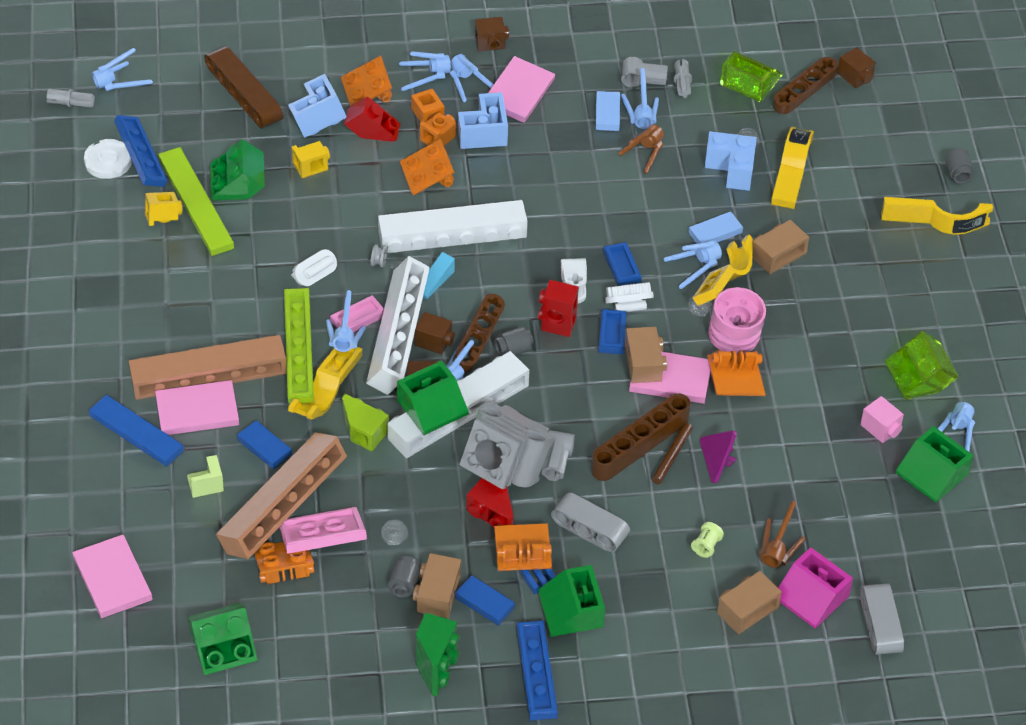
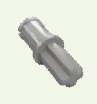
[674,59,692,98]
[47,88,95,108]

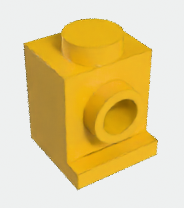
[292,141,330,178]
[145,192,182,226]

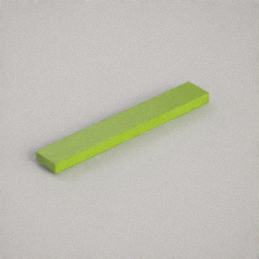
[158,147,234,256]
[284,288,314,404]

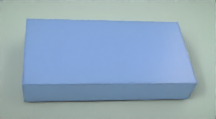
[596,91,620,131]
[689,211,743,244]

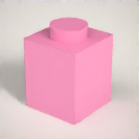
[860,396,904,443]

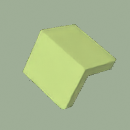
[187,455,224,498]

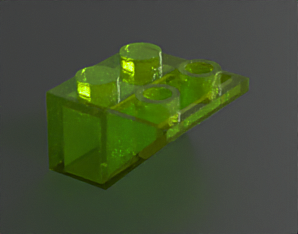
[720,51,783,102]
[885,330,959,400]

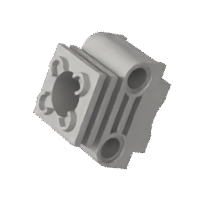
[459,401,555,489]

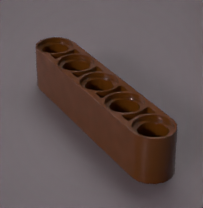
[204,46,283,129]
[591,393,691,481]

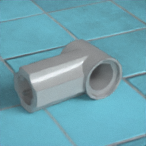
[621,57,668,88]
[541,430,575,481]

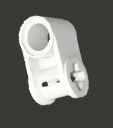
[561,258,587,303]

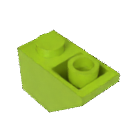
[342,394,389,452]

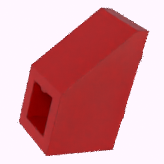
[344,96,401,142]
[466,478,513,529]

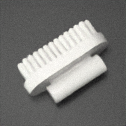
[291,249,337,286]
[605,282,654,312]

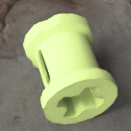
[691,522,724,558]

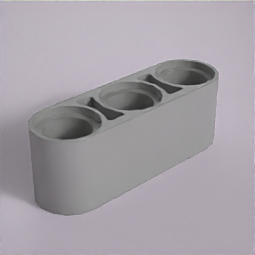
[551,493,630,552]
[860,583,904,655]

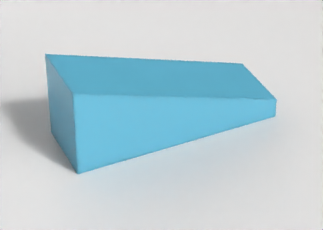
[423,252,455,299]

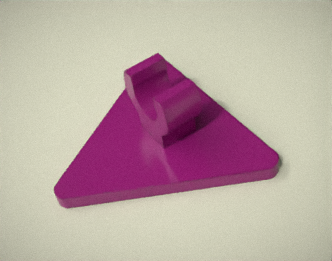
[700,430,737,484]

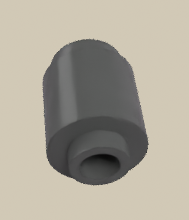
[945,148,974,184]
[494,327,533,356]
[388,556,420,598]

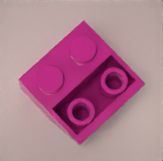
[778,547,853,629]

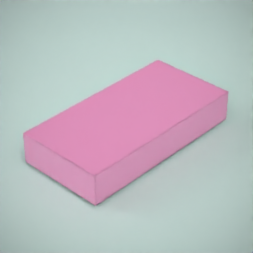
[330,295,384,332]

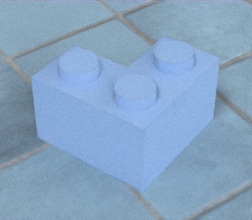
[288,74,347,138]
[458,92,508,149]
[705,131,757,191]

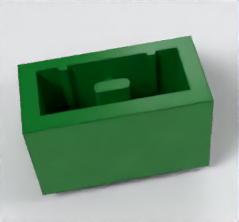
[210,139,265,201]
[397,360,469,435]
[896,426,974,503]
[538,565,605,637]
[187,603,258,675]
[416,613,460,697]

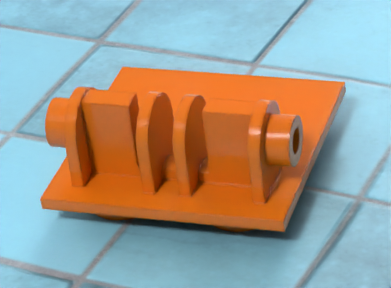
[341,56,392,106]
[400,139,455,196]
[707,350,766,396]
[494,524,552,571]
[254,542,314,585]

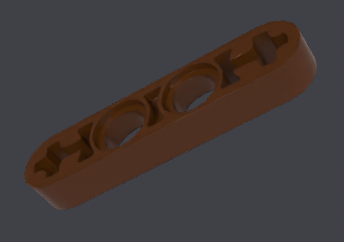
[773,57,838,114]
[452,294,505,372]

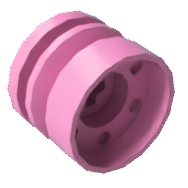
[708,287,766,354]

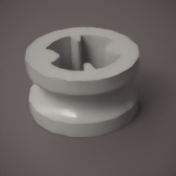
[371,244,388,268]

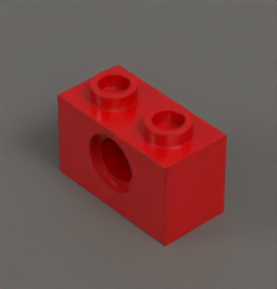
[538,280,579,337]

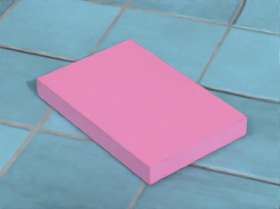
[488,56,555,123]
[629,352,711,404]
[155,380,239,435]
[279,507,367,554]
[72,535,152,619]

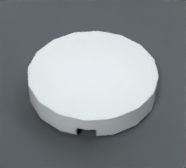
[84,139,132,179]

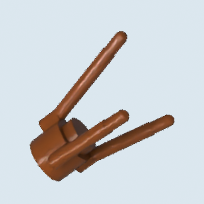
[618,124,664,174]
[758,501,805,568]

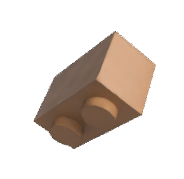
[752,220,809,274]
[625,327,667,383]
[413,553,461,618]
[717,571,782,635]

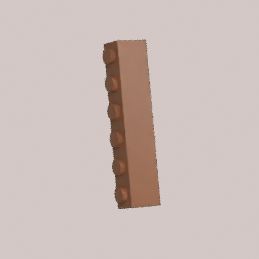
[129,335,287,400]
[216,432,347,559]

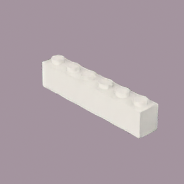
[378,200,527,253]
[366,256,430,395]
[388,351,529,459]

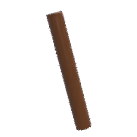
[652,423,693,485]

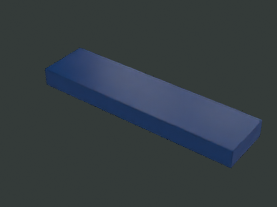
[114,115,167,187]
[89,395,184,467]
[516,620,558,721]

